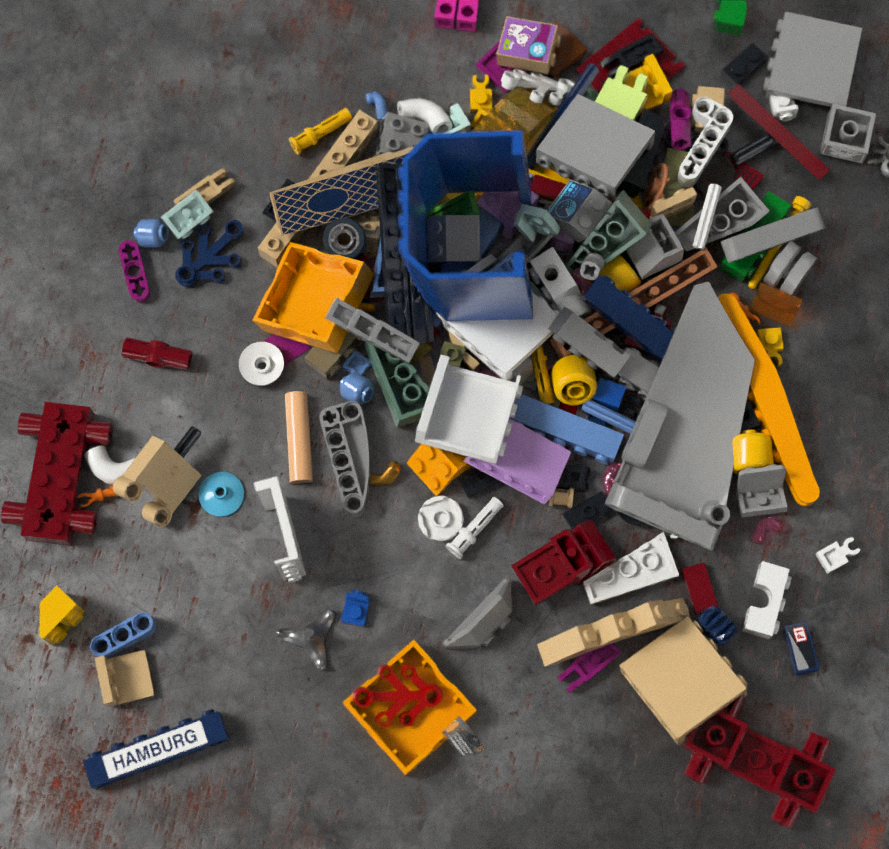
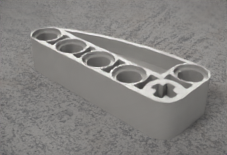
[319,401,370,518]

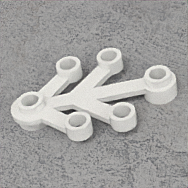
[501,69,575,106]

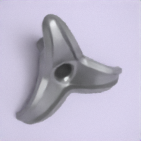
[277,609,336,670]

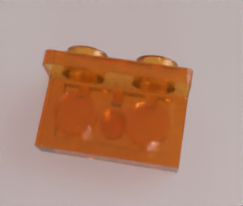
[749,282,803,327]

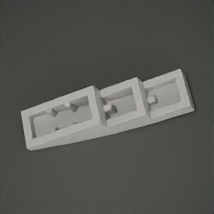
[324,298,420,363]

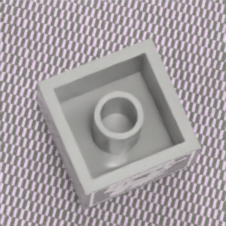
[819,104,876,164]

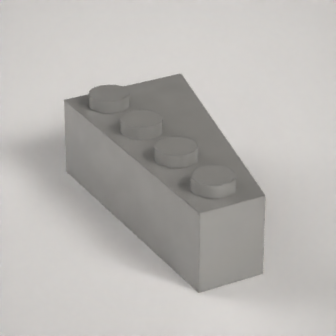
[601,347,660,401]

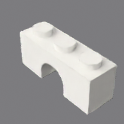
[742,561,791,639]

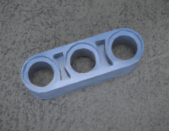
[90,612,157,658]

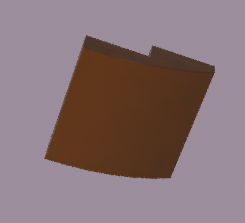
[549,20,587,79]

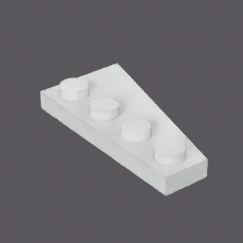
[583,532,679,605]

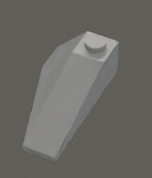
[674,177,769,252]

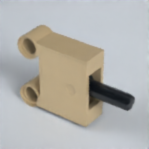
[113,426,201,527]

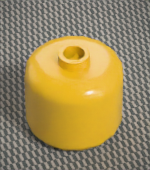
[594,254,641,293]
[551,355,597,406]
[732,430,774,474]

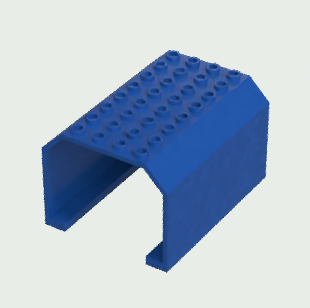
[399,131,533,321]

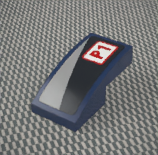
[783,622,819,676]

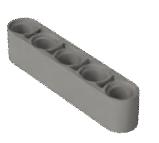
[720,207,826,263]

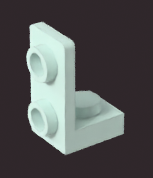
[446,103,471,133]

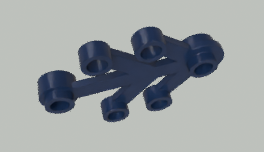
[175,220,244,287]

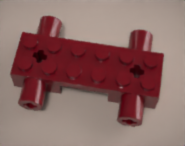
[1,402,113,546]
[682,695,836,830]

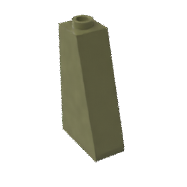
[660,148,695,228]

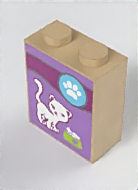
[496,16,561,74]

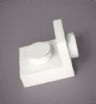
[769,94,799,122]

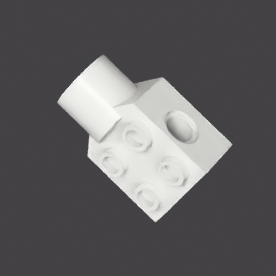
[529,247,592,319]

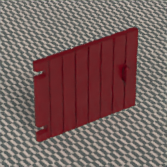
[576,17,686,93]

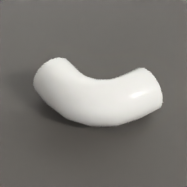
[397,98,453,133]
[84,446,135,484]

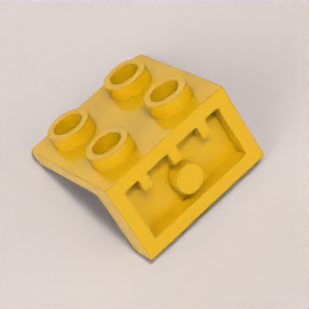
[613,54,673,115]

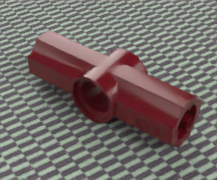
[122,337,193,371]

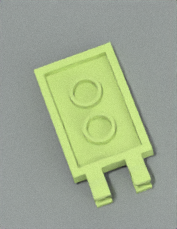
[595,65,649,121]

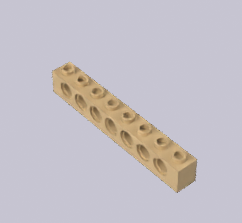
[258,110,379,267]

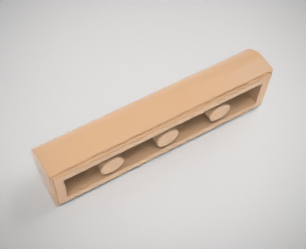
[285,391,313,484]

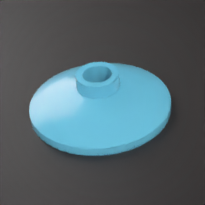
[198,472,244,517]

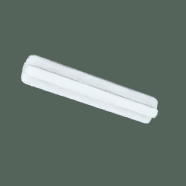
[693,184,721,250]

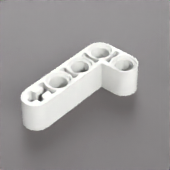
[677,97,733,187]

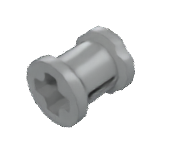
[580,253,604,280]

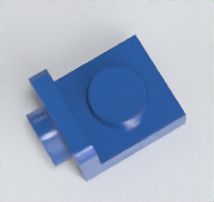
[341,590,370,627]

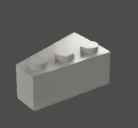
[548,307,631,378]

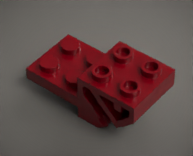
[511,520,617,606]

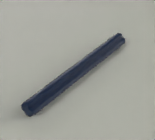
[526,63,599,170]

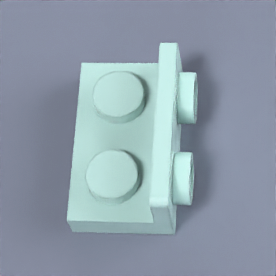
[161,190,213,239]
[514,204,561,242]

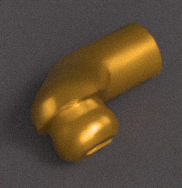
[370,461,401,485]

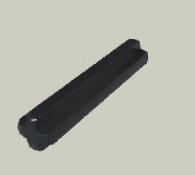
[731,133,777,164]

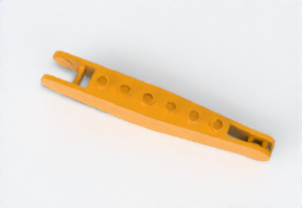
[718,294,820,507]

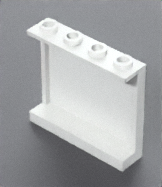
[442,290,560,381]
[415,355,523,464]
[254,476,306,583]

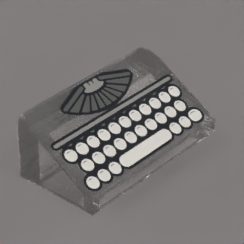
[442,716,486,758]

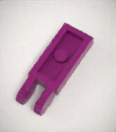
[557,643,622,693]

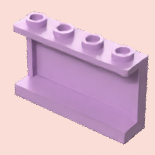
[464,419,571,504]

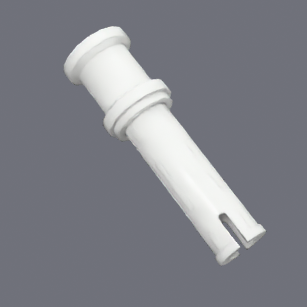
[446,497,504,559]

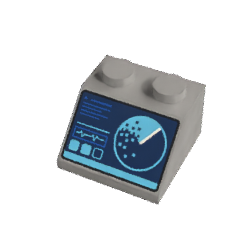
[547,180,612,243]

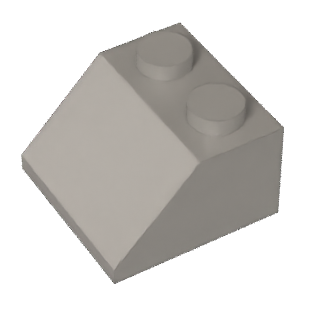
[426,215,480,263]

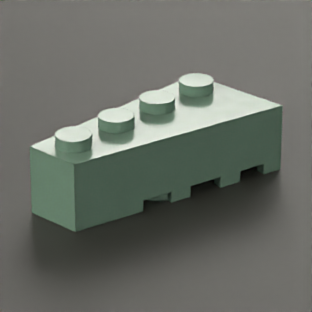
[565,190,652,284]
[364,341,430,428]

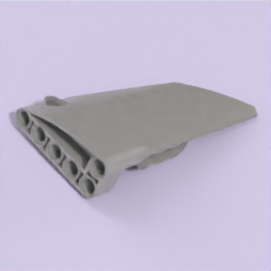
[605,282,755,550]

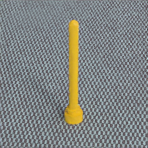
[748,196,811,289]

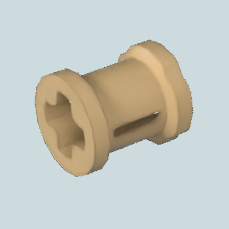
[548,488,574,508]

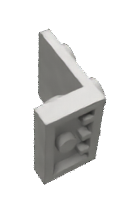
[374,112,429,157]

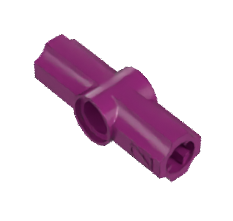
[669,89,691,150]

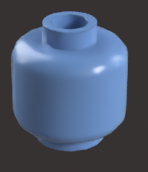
[134,219,169,248]
[339,372,374,405]

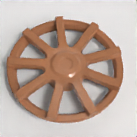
[643,163,670,211]

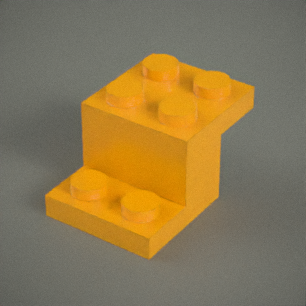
[407,444,471,496]

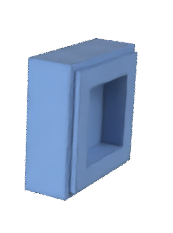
[342,350,372,376]

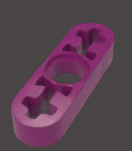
[118,240,151,303]

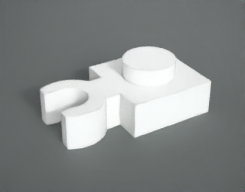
[815,537,860,574]

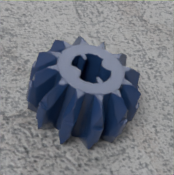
[697,605,738,646]

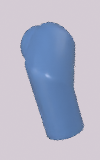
[366,91,387,120]

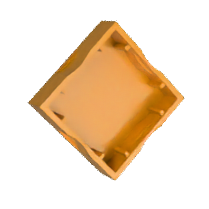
[252,242,374,353]
[342,640,477,776]

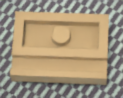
[650,187,697,219]

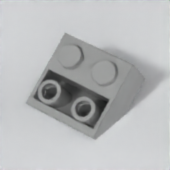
[626,213,684,279]

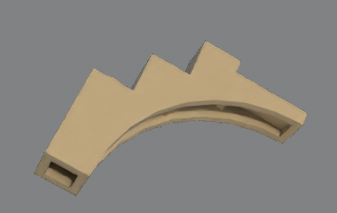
[537,598,691,667]

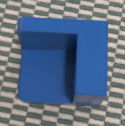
[592,378,626,412]

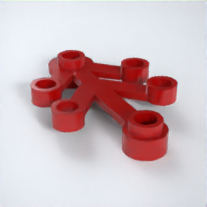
[353,664,443,727]

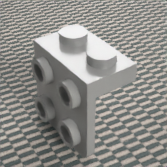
[736,464,788,518]

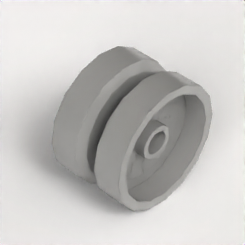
[763,241,818,299]

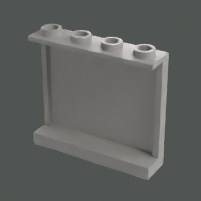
[763,12,862,107]
[536,94,655,201]

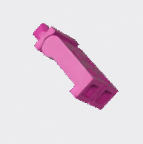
[434,0,479,32]

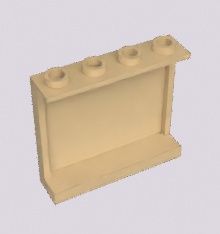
[620,616,747,745]

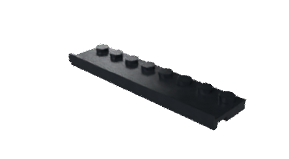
[376,164,434,344]

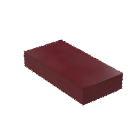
[681,563,718,614]

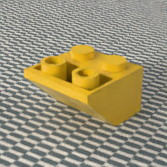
[40,585,86,646]

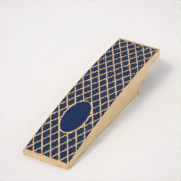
[269,147,414,236]

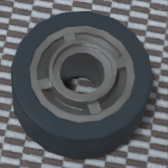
[323,218,367,259]

